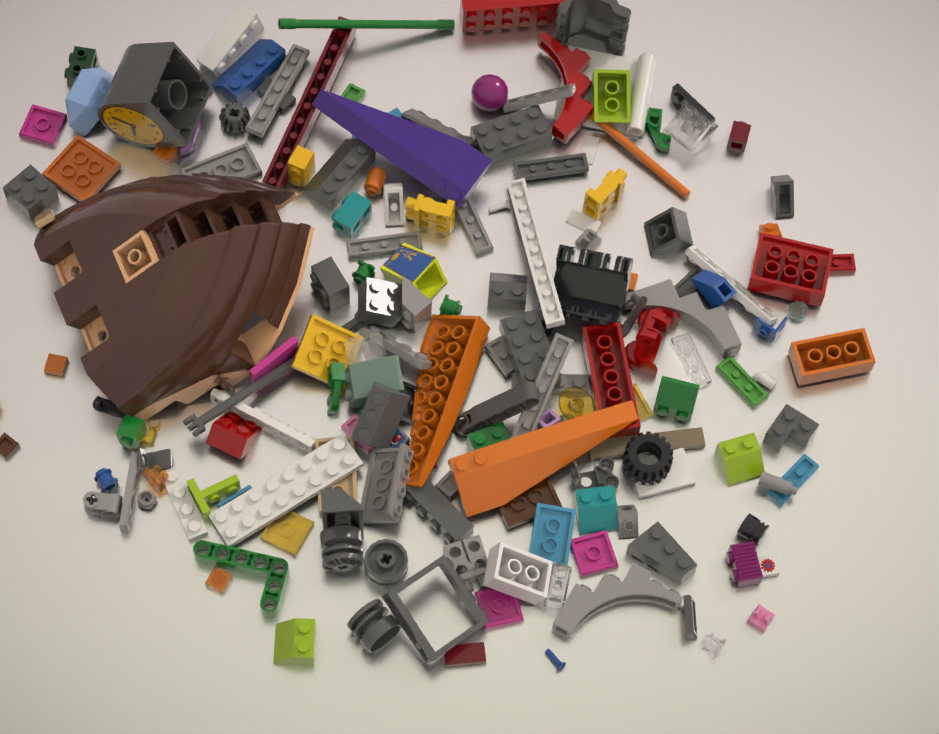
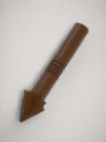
[213,373,235,396]

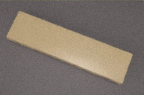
[34,207,55,229]

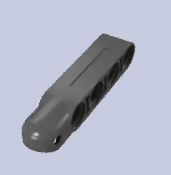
[454,381,540,435]

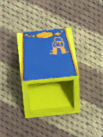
[380,242,447,300]

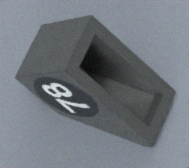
[770,175,794,218]

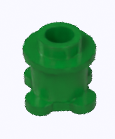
[352,260,375,285]
[439,294,463,315]

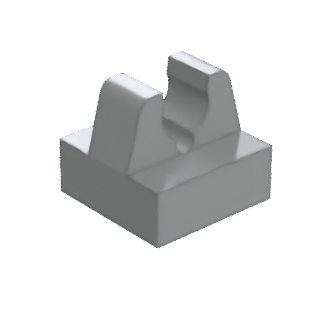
[575,228,602,251]

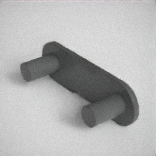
[616,293,647,337]

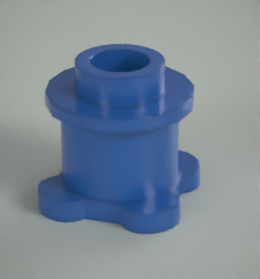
[94,468,119,493]

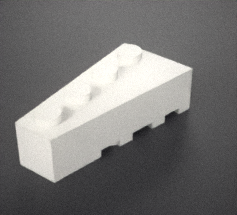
[196,3,264,77]

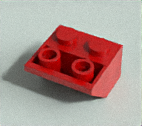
[206,412,262,459]

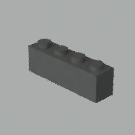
[404,478,474,544]

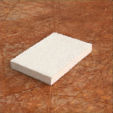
[632,447,696,499]

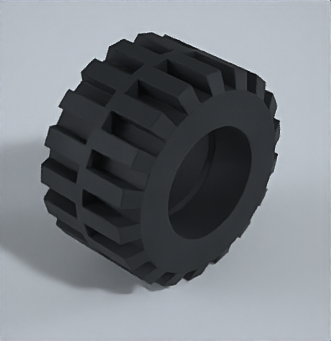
[622,431,673,486]

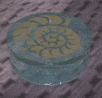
[788,301,808,321]

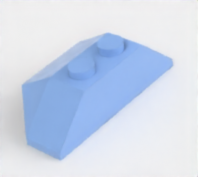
[65,67,114,136]

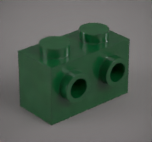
[64,46,98,87]

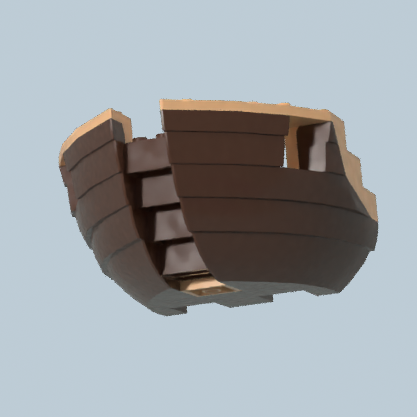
[34,173,315,420]

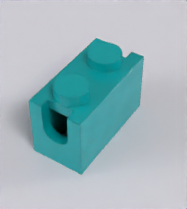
[331,191,372,238]

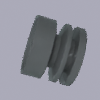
[320,525,364,572]
[347,599,401,653]

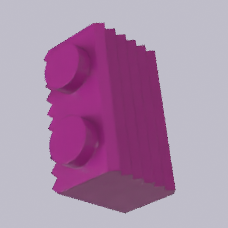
[726,541,763,587]

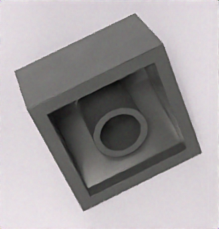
[644,207,693,256]
[487,272,528,311]

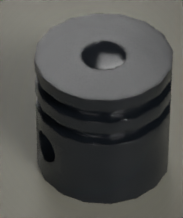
[737,513,769,545]

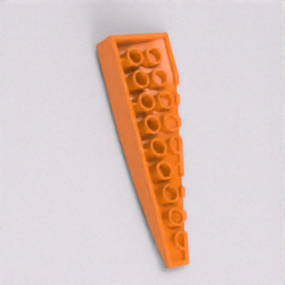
[448,400,639,518]

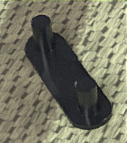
[92,396,127,419]

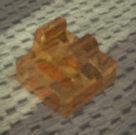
[141,465,169,492]

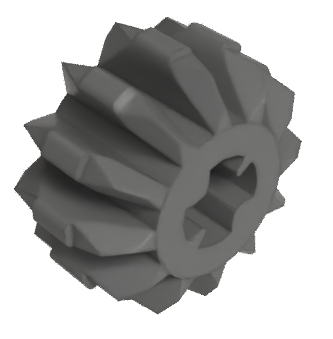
[219,102,251,134]

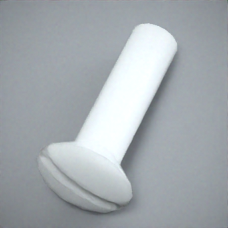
[489,199,511,213]

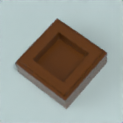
[0,432,20,460]

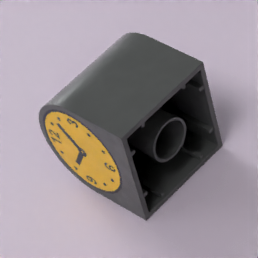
[98,42,213,147]

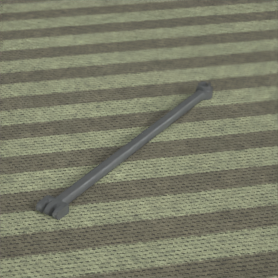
[183,312,368,437]

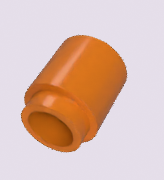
[364,167,387,196]

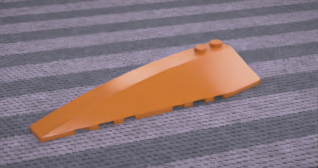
[406,314,490,487]

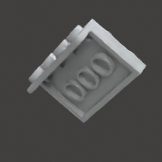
[361,444,413,524]

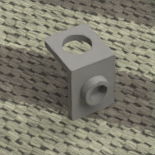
[617,505,639,538]

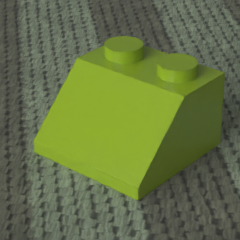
[715,432,765,486]
[273,618,316,665]

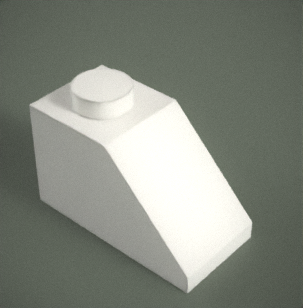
[383,183,404,226]

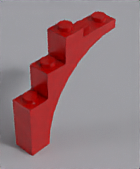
[537,31,594,144]

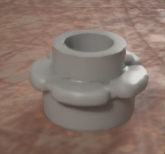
[137,490,157,509]

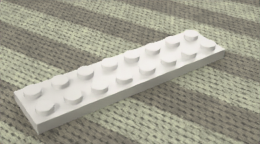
[208,433,364,547]

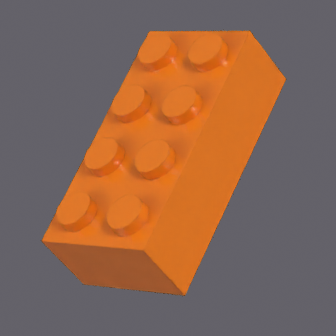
[788,328,876,386]

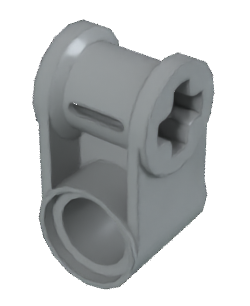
[83,491,123,519]

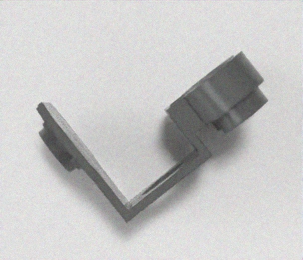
[570,457,619,490]

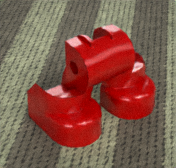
[625,308,680,379]

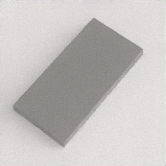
[179,143,263,179]

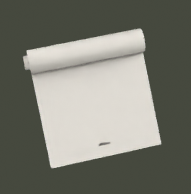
[553,45,656,137]

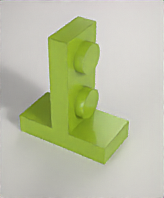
[186,474,241,521]

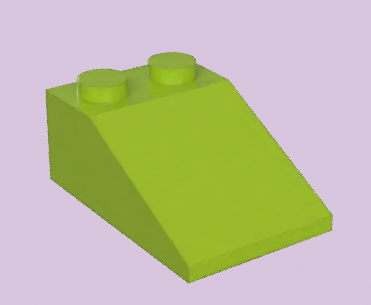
[591,69,631,124]

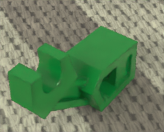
[645,107,671,152]
[327,362,345,414]

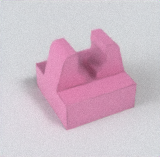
[747,604,775,633]

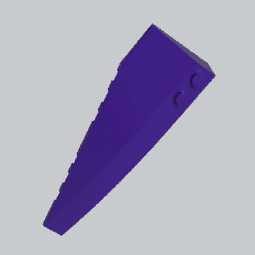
[312,89,493,208]

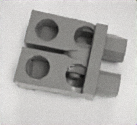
[443,535,488,592]

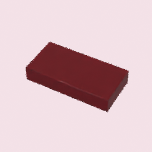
[444,642,486,667]

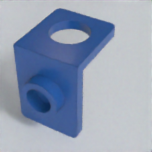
[753,316,788,341]

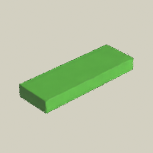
[715,356,769,409]

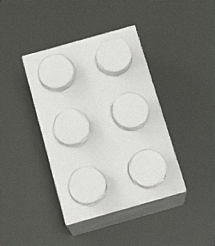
[483,542,553,605]

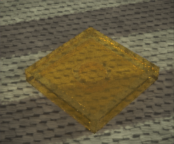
[260,511,314,557]

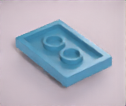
[529,503,576,569]

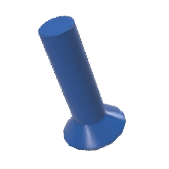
[545,649,566,671]

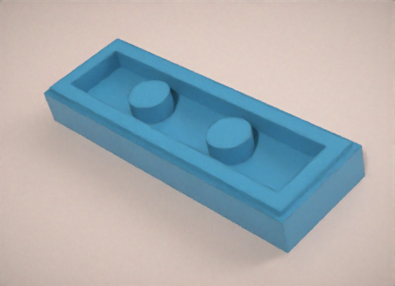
[766,454,819,507]

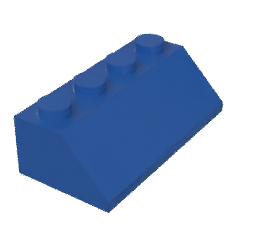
[212,39,286,105]

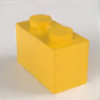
[287,145,315,187]

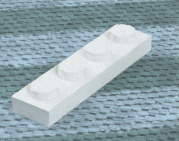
[159,465,208,542]

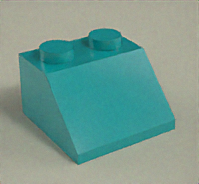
[573,485,618,535]

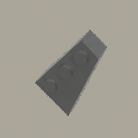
[626,522,697,584]

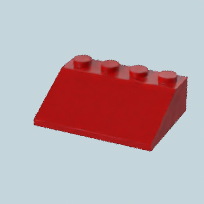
[747,232,834,307]

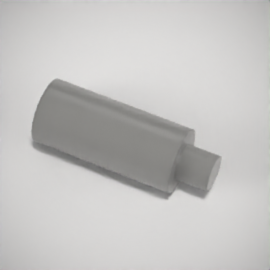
[758,471,798,495]

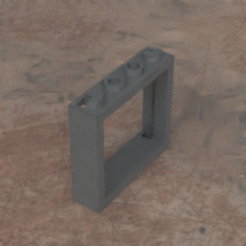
[381,555,489,664]

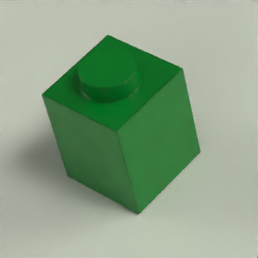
[116,414,147,448]

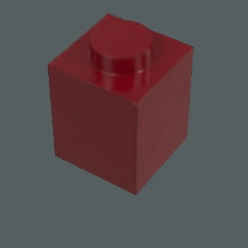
[727,121,751,152]

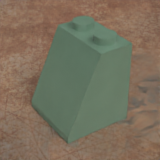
[345,355,404,408]

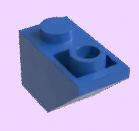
[691,269,736,309]

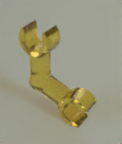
[128,418,162,450]

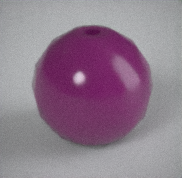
[471,74,508,112]

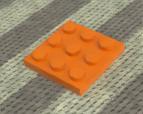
[42,135,121,202]

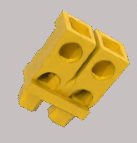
[582,168,628,221]
[405,194,455,234]

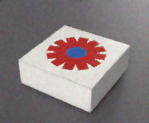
[758,555,780,578]

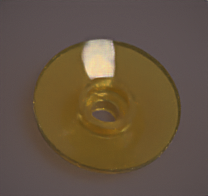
[558,387,595,420]

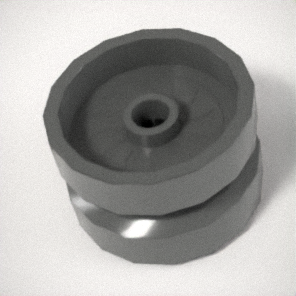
[364,539,408,590]

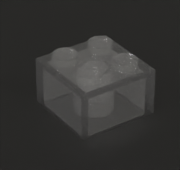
[663,102,718,155]

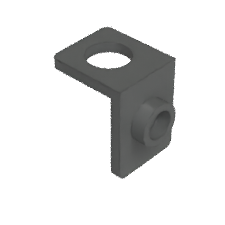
[137,448,172,473]

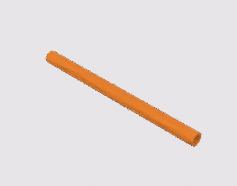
[589,112,691,198]

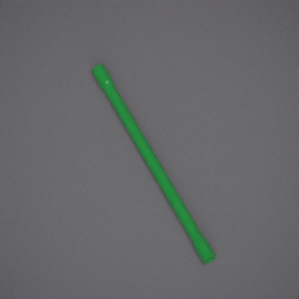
[278,18,455,30]

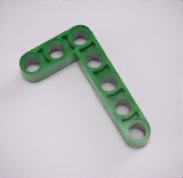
[193,540,289,619]

